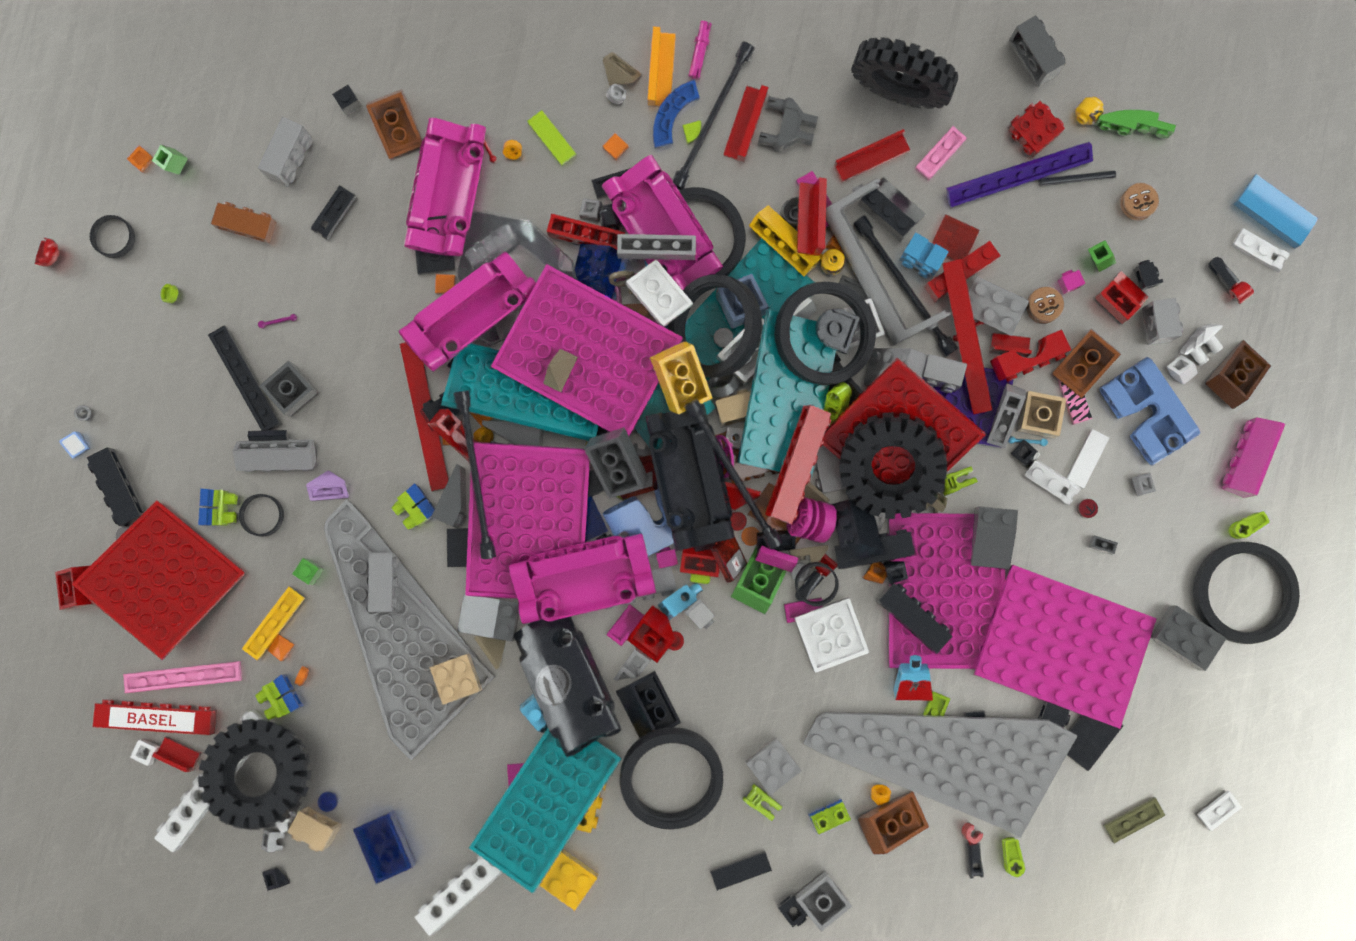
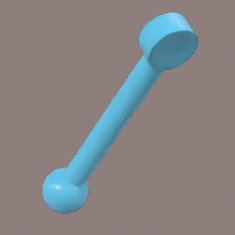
[1008,436,1048,446]

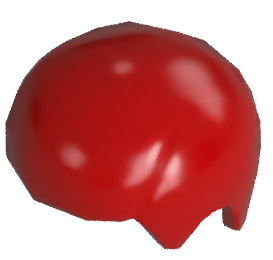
[34,237,59,267]

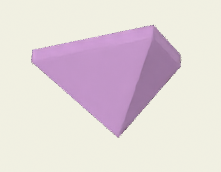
[306,470,349,501]

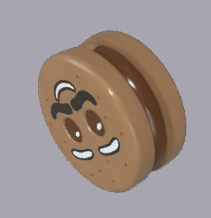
[1120,183,1159,221]
[1026,287,1064,324]

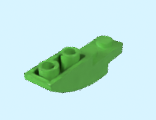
[1094,110,1176,138]

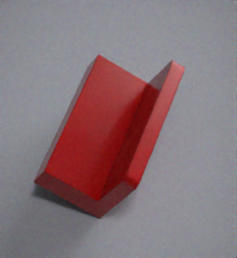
[989,333,1032,358]
[152,737,202,773]

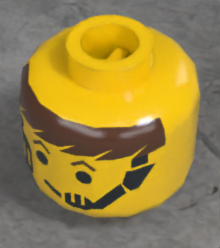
[1075,96,1104,125]
[820,249,845,276]

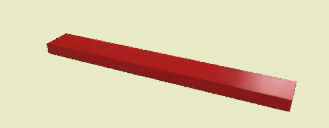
[942,259,993,414]
[400,342,449,492]

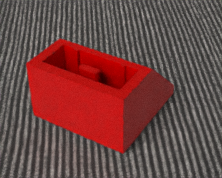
[1095,271,1149,324]
[680,541,723,578]

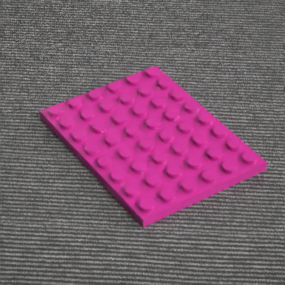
[491,264,683,437]
[465,442,590,599]
[888,513,1005,669]
[973,565,1157,729]

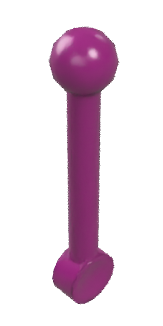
[258,314,297,329]

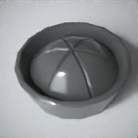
[780,197,799,229]
[708,374,740,398]

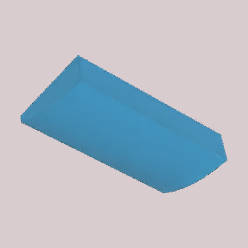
[1233,174,1318,249]

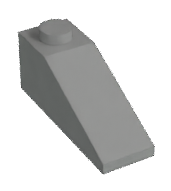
[987,384,1026,448]
[685,599,715,629]

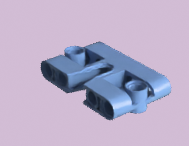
[1099,357,1200,466]
[603,484,689,556]

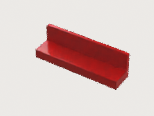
[724,85,769,162]
[834,129,910,183]
[797,177,827,256]

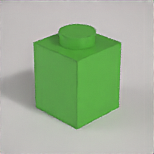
[152,144,188,174]
[1088,240,1116,272]
[292,558,324,585]

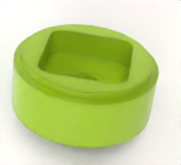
[160,284,178,304]

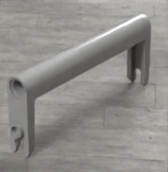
[826,179,952,345]

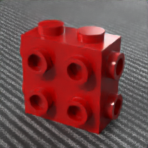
[1008,101,1065,158]

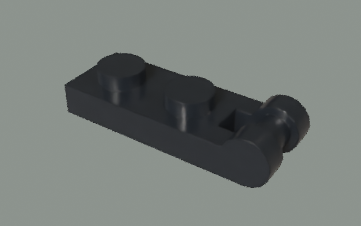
[311,185,356,240]

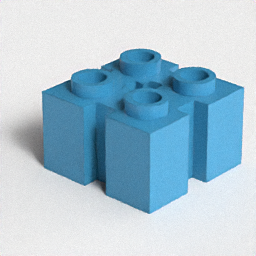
[899,232,949,279]

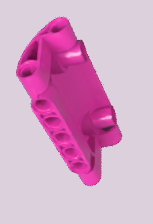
[404,118,487,256]
[602,155,723,291]
[398,252,536,372]
[509,533,656,624]

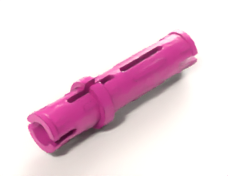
[688,21,712,79]

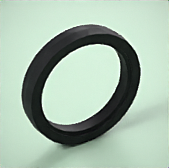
[663,187,746,276]
[668,274,762,378]
[774,281,876,385]
[1193,542,1300,644]
[619,727,723,830]

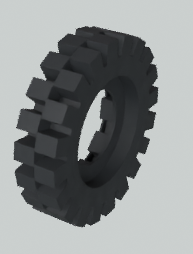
[851,37,959,109]
[839,412,947,519]
[198,719,311,830]

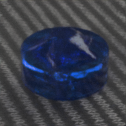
[318,791,339,812]

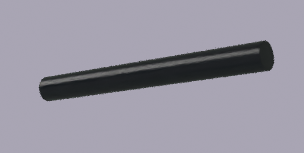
[1039,170,1116,186]

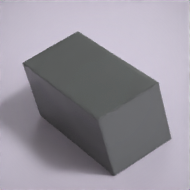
[1089,535,1118,555]

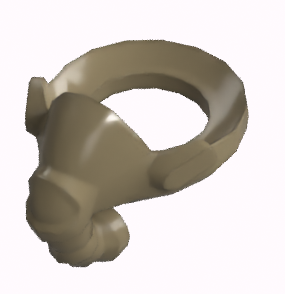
[609,271,635,294]

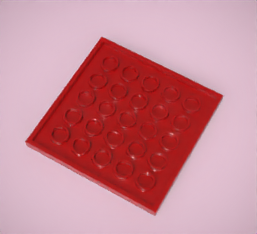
[823,358,985,484]
[72,500,245,661]

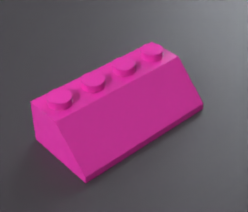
[1223,417,1286,498]

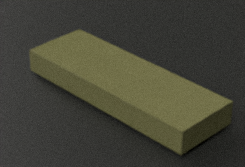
[1104,797,1166,843]

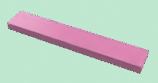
[123,661,242,693]

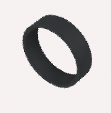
[90,215,135,258]
[239,494,284,537]
[795,562,839,606]

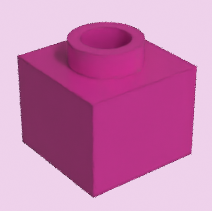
[1058,269,1086,294]
[656,547,678,569]

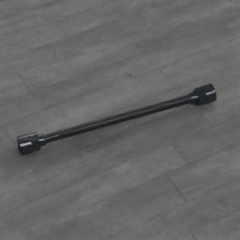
[672,42,755,190]
[853,215,958,357]
[454,390,496,559]
[684,399,783,549]

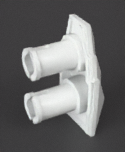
[1179,324,1223,366]

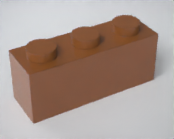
[211,202,277,244]

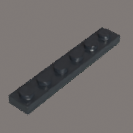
[208,325,281,431]

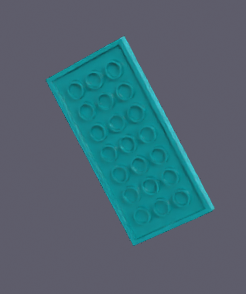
[685,238,815,399]
[737,310,836,478]
[441,343,598,441]
[469,728,622,894]

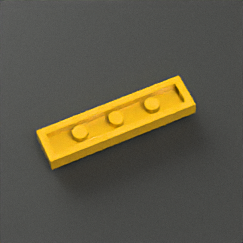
[242,586,305,660]

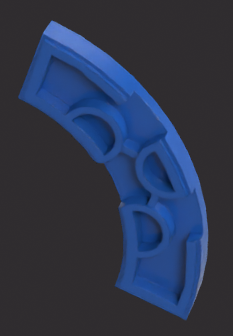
[653,80,700,148]

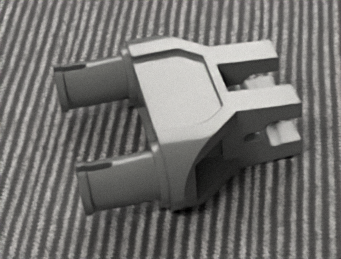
[758,96,818,151]

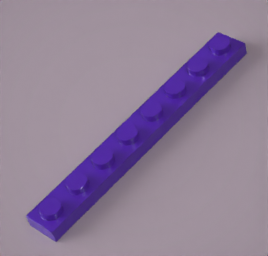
[946,142,1093,207]

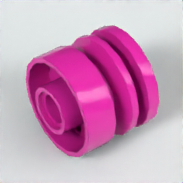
[787,497,837,543]

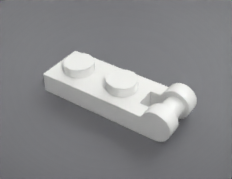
[1232,228,1289,272]
[1024,459,1081,505]

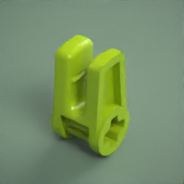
[943,466,978,496]
[1228,511,1270,539]
[742,784,782,821]
[1002,837,1025,877]

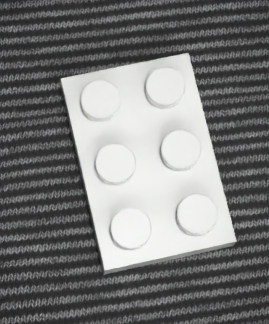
[626,260,693,327]

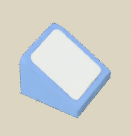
[59,431,90,459]

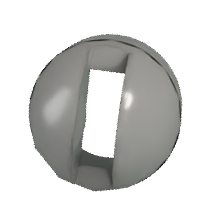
[74,405,91,421]

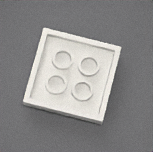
[794,597,870,673]

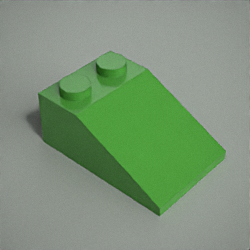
[731,547,787,614]

